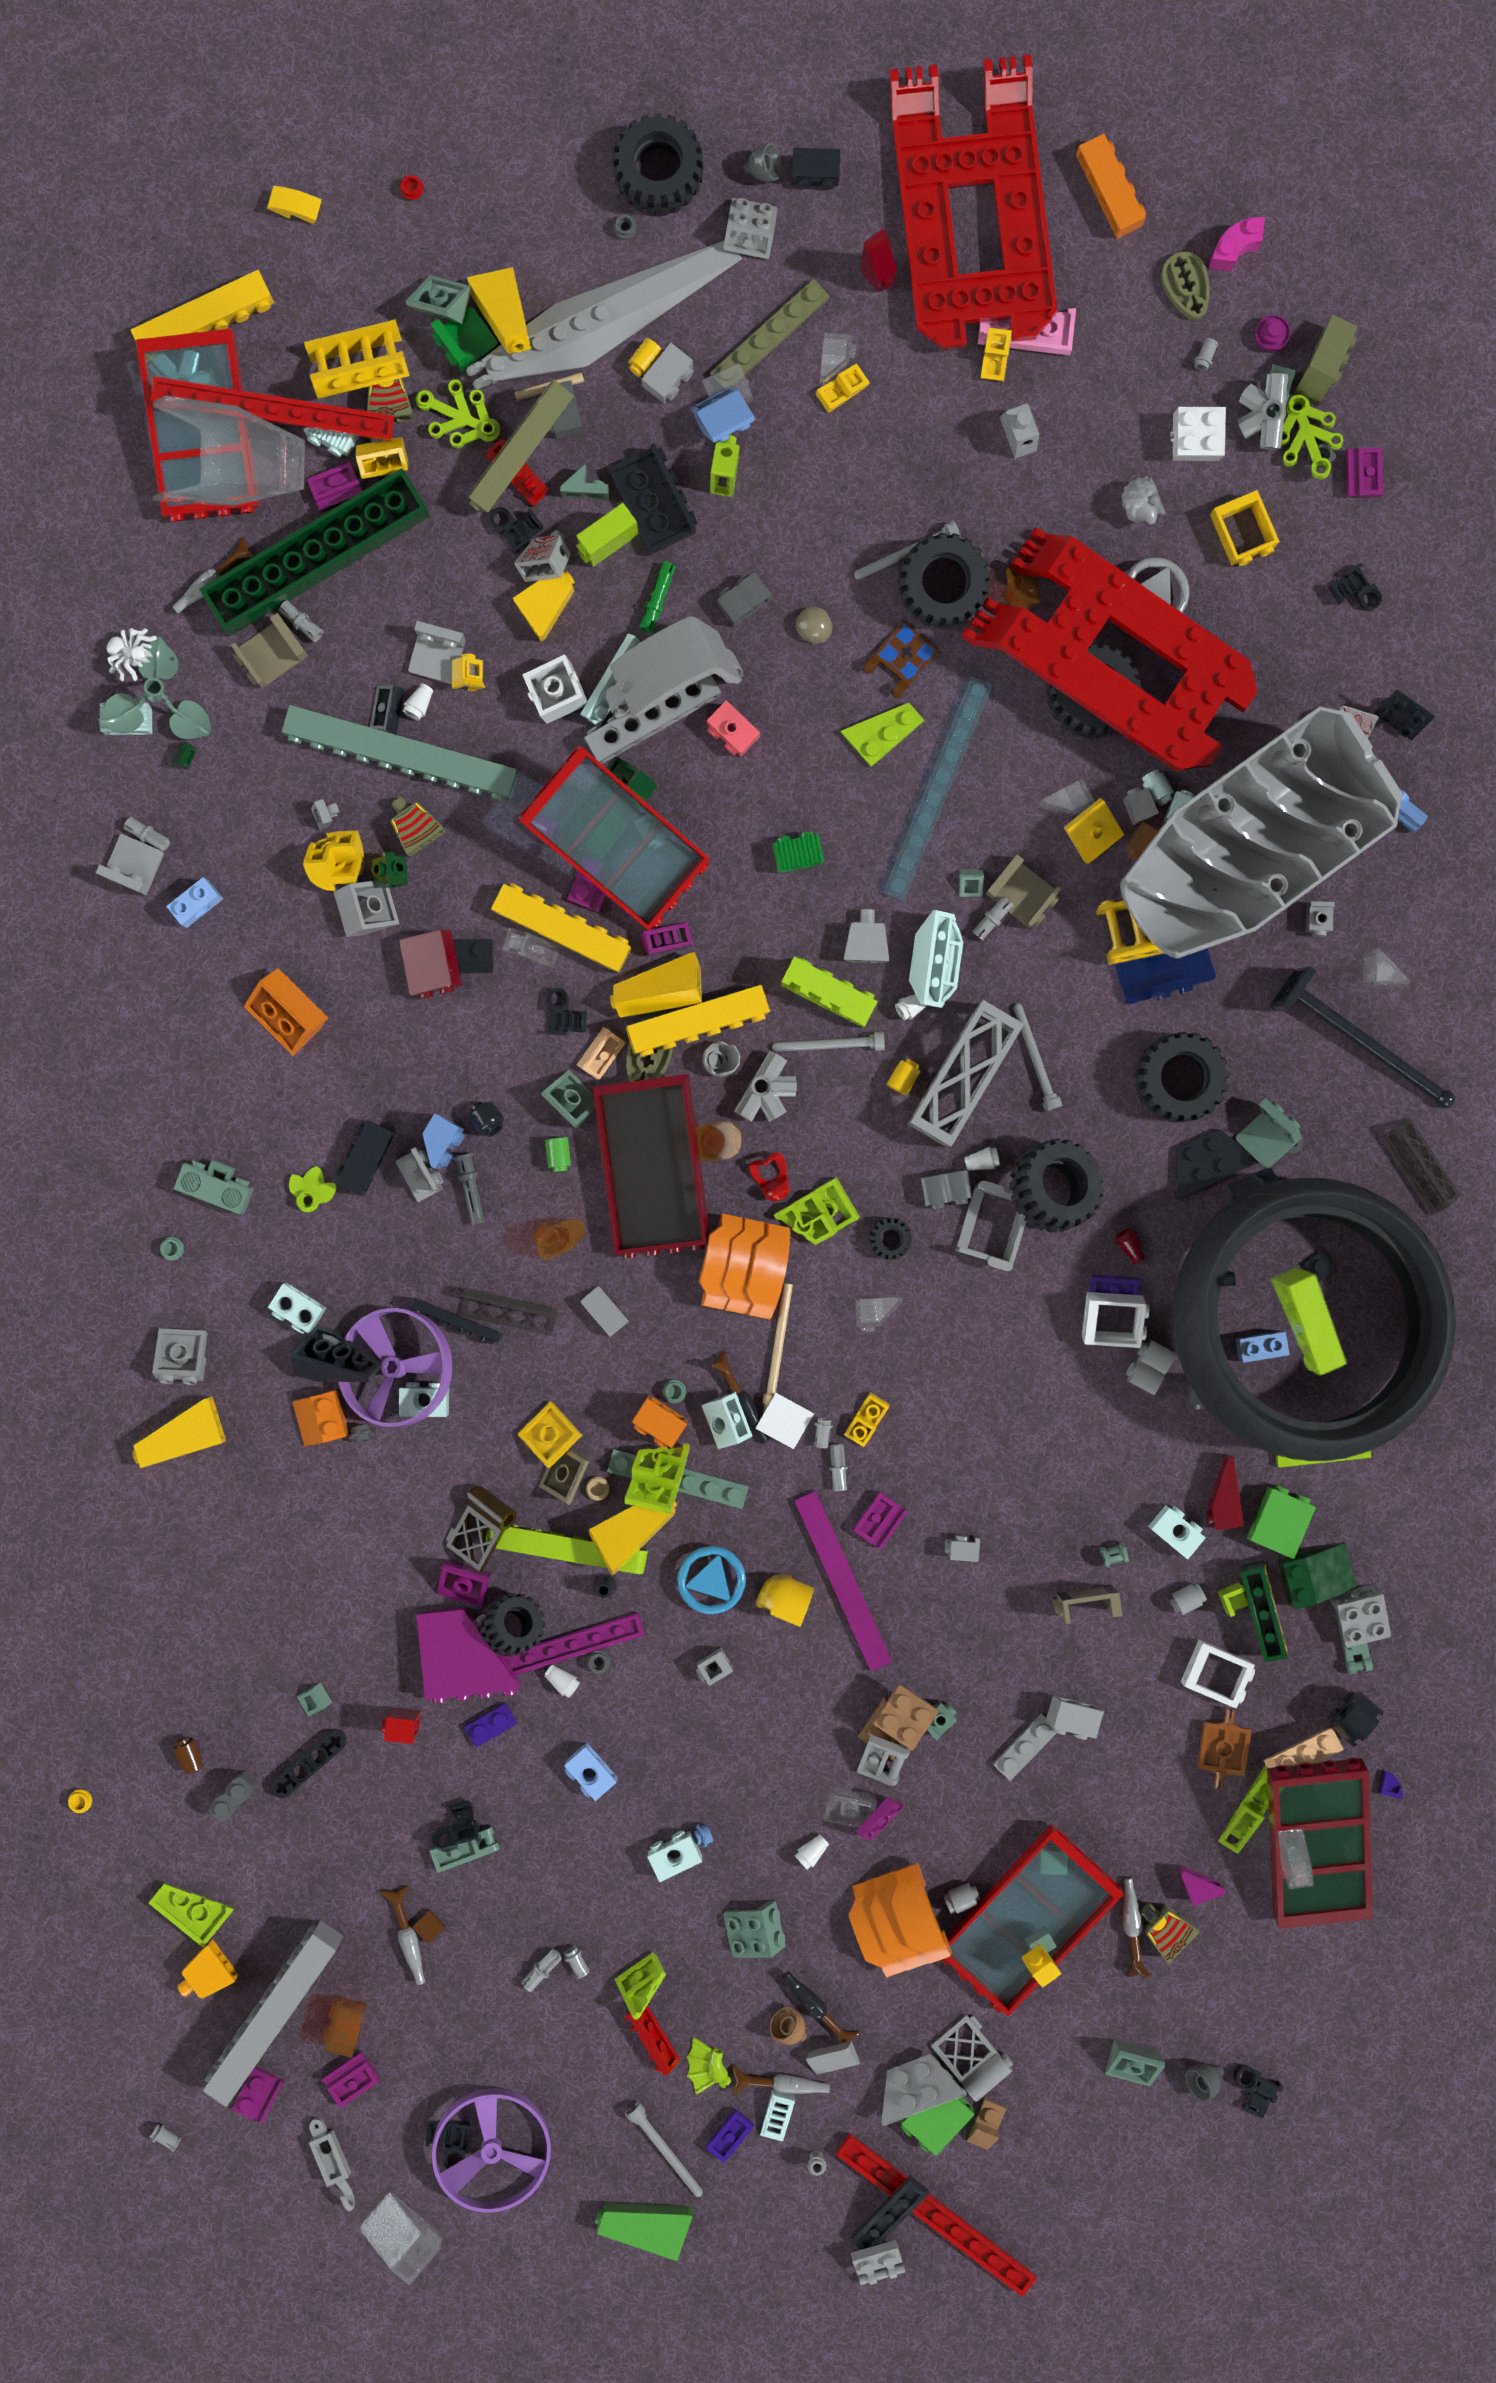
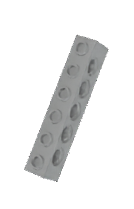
[584,675,721,764]

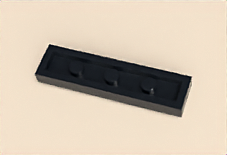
[411,1298,503,1345]
[851,2175,928,2250]

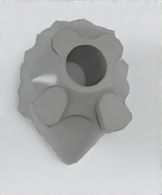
[1121,476,1166,525]

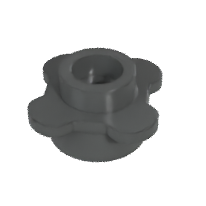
[1307,442,1336,470]
[348,1425,374,1444]

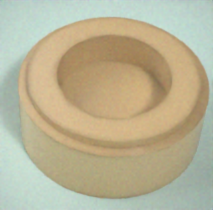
[586,1476,610,1500]

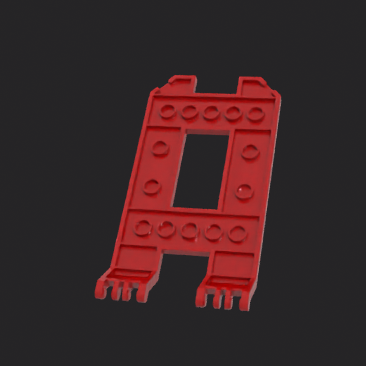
[889,54,1057,350]
[961,528,1258,772]

